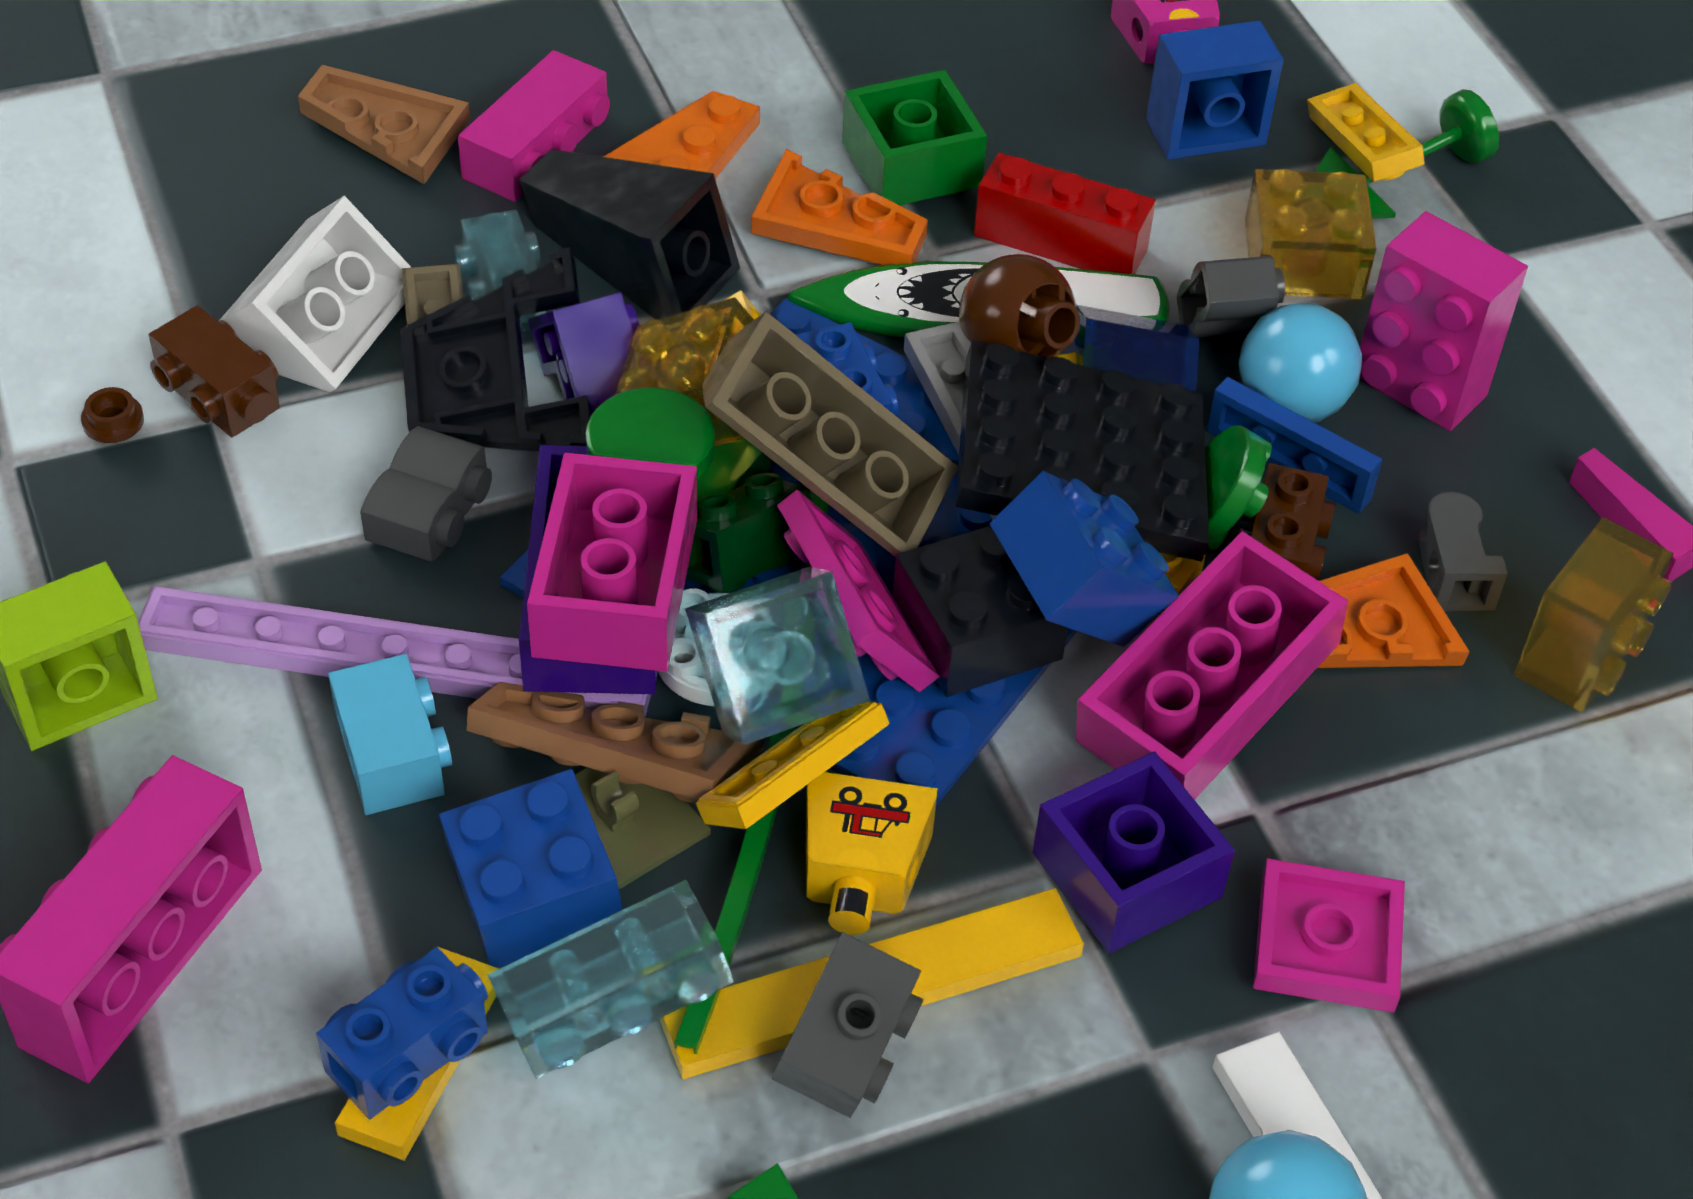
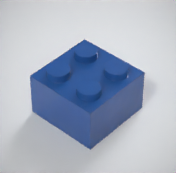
[1146,20,1284,160]
[989,471,1179,647]
[438,769,625,968]

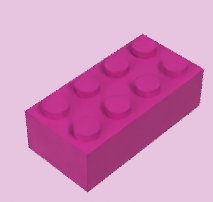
[1076,531,1348,800]
[0,755,262,1084]

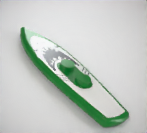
[788,261,1170,340]

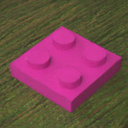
[1253,858,1405,1013]

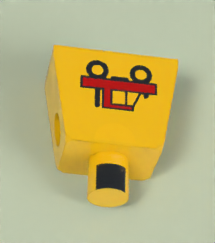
[806,772,938,935]

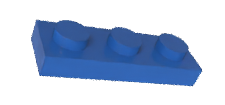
[1206,377,1383,514]

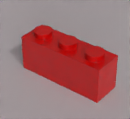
[974,152,1156,274]

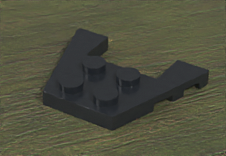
[400,247,593,452]

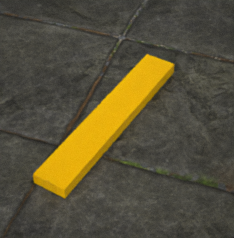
[659,888,1084,1080]

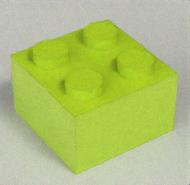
[0,561,158,751]

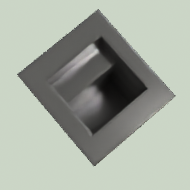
[1419,492,1508,611]

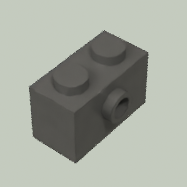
[771,932,924,1118]

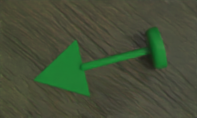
[1287,89,1499,222]

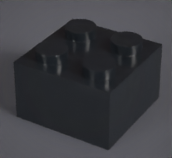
[893,526,1068,698]

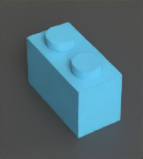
[328,654,452,816]

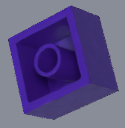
[1032,751,1235,954]

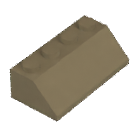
[702,311,958,557]

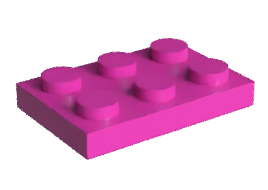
[777,490,940,692]

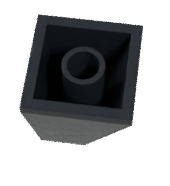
[519,149,740,333]

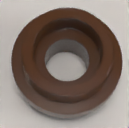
[81,387,144,443]

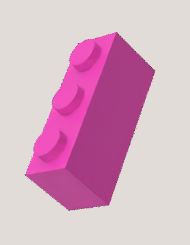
[458,50,610,202]

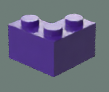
[528,292,657,412]

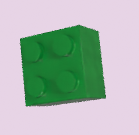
[842,70,987,206]

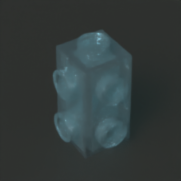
[454,210,546,332]

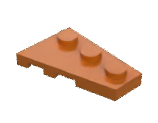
[751,149,928,265]
[1317,553,1470,668]

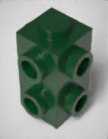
[686,473,811,593]

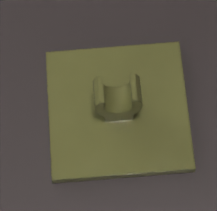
[575,767,711,889]

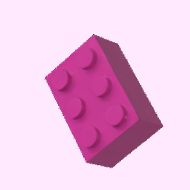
[1359,211,1528,432]
[527,453,697,672]

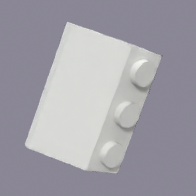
[219,195,411,393]

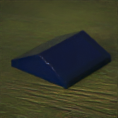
[1074,304,1199,392]

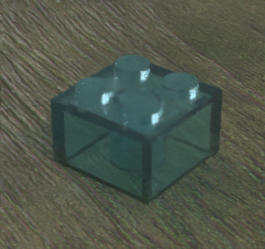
[685,567,870,745]

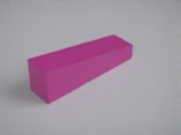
[1569,448,1693,585]

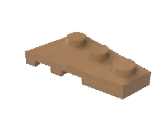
[298,65,470,184]

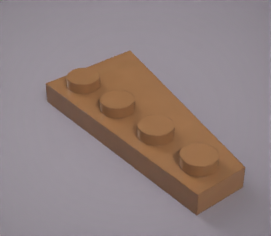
[466,682,766,803]

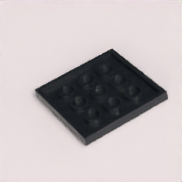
[955,340,1209,562]

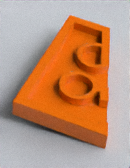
[603,91,760,179]

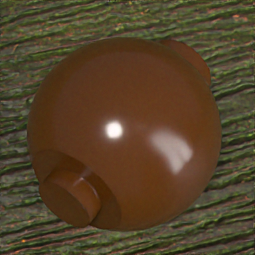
[959,254,1080,358]

